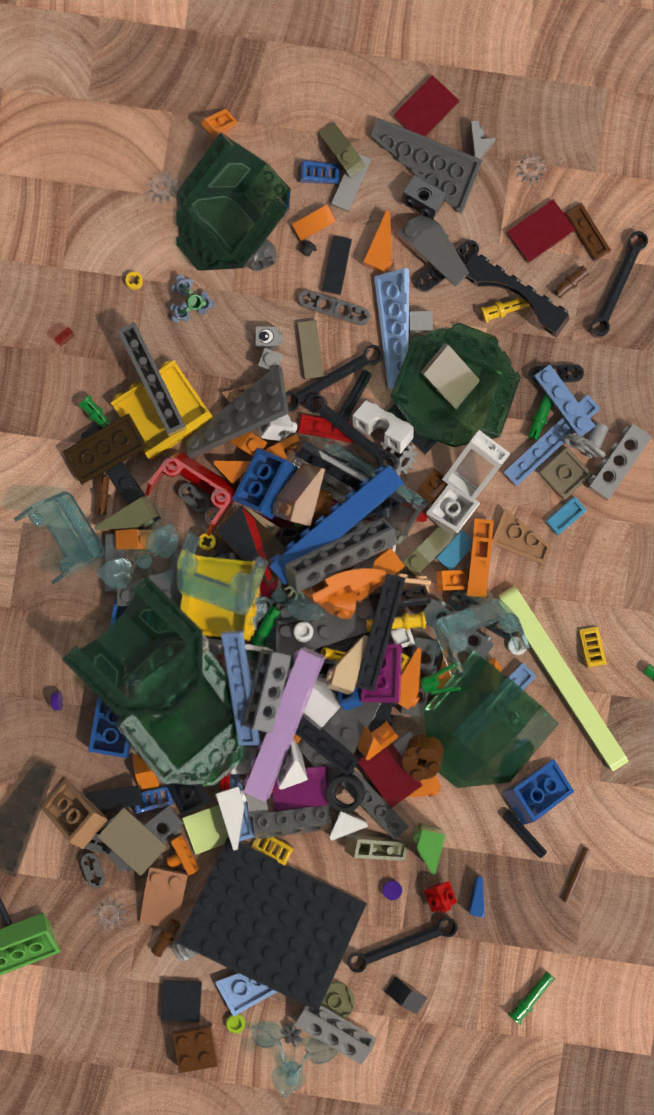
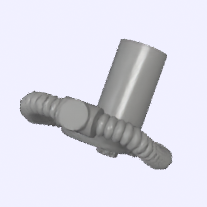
[563,422,609,458]

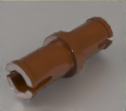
[553,265,590,298]
[95,476,110,515]
[151,919,181,957]

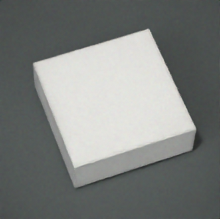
[391,628,415,648]

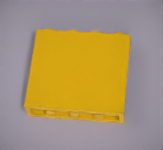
[111,360,213,461]
[180,554,262,641]

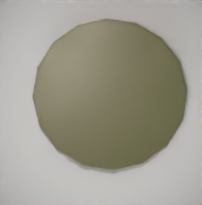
[321,981,355,1019]

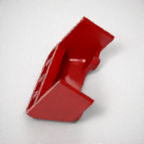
[145,452,237,536]

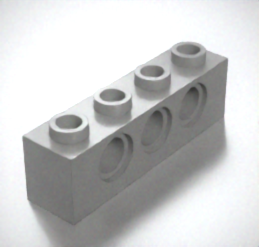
[588,424,652,501]
[294,1006,377,1065]

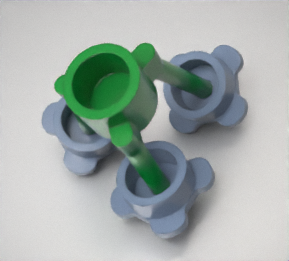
[170,274,215,323]

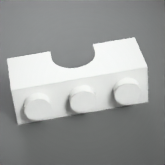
[353,400,414,453]

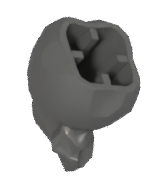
[233,232,277,271]

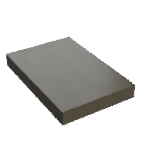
[420,343,480,409]
[98,807,167,876]

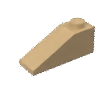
[326,635,368,694]

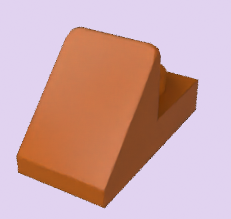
[201,109,238,141]
[264,434,300,461]
[115,529,155,550]
[436,570,468,591]
[357,721,399,761]

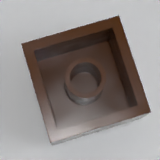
[172,1024,219,1073]

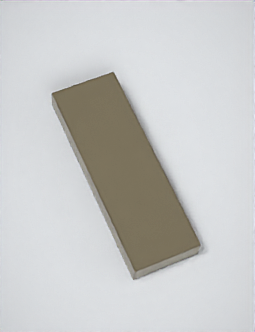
[298,320,324,380]

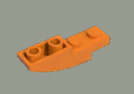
[467,518,494,598]
[307,569,386,605]

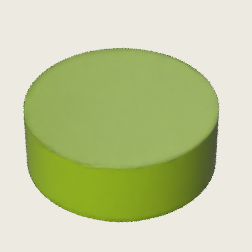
[226,1014,246,1034]

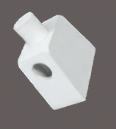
[257,414,297,441]

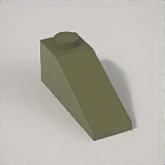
[319,122,366,178]
[95,496,158,530]
[402,527,456,577]
[344,832,409,861]

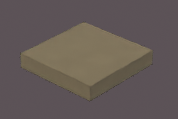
[539,447,593,501]

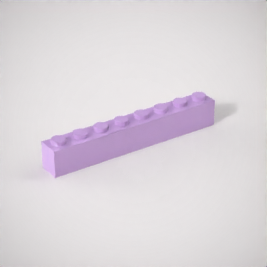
[243,647,326,802]

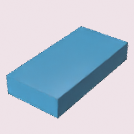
[545,496,587,536]
[436,530,472,571]

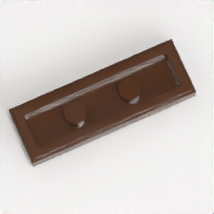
[565,202,611,262]

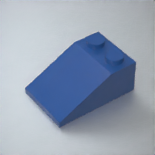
[502,759,574,825]

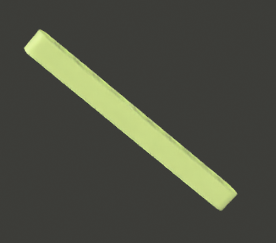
[498,585,629,772]

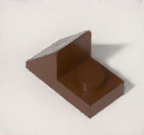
[416,468,447,503]

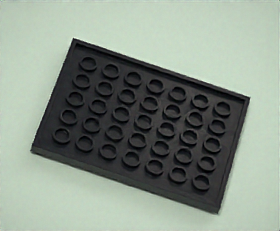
[177,836,367,1011]

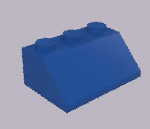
[232,448,298,519]

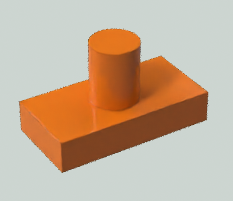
[167,835,200,876]

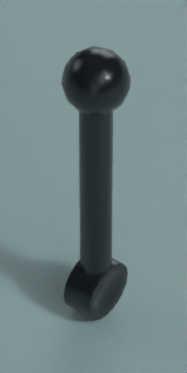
[274,614,315,626]

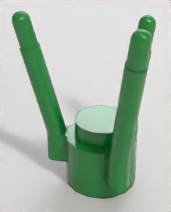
[420,661,461,695]

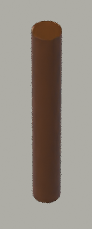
[562,847,591,903]

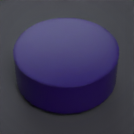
[50,691,63,711]
[383,880,402,900]

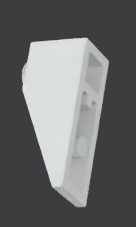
[216,787,247,850]

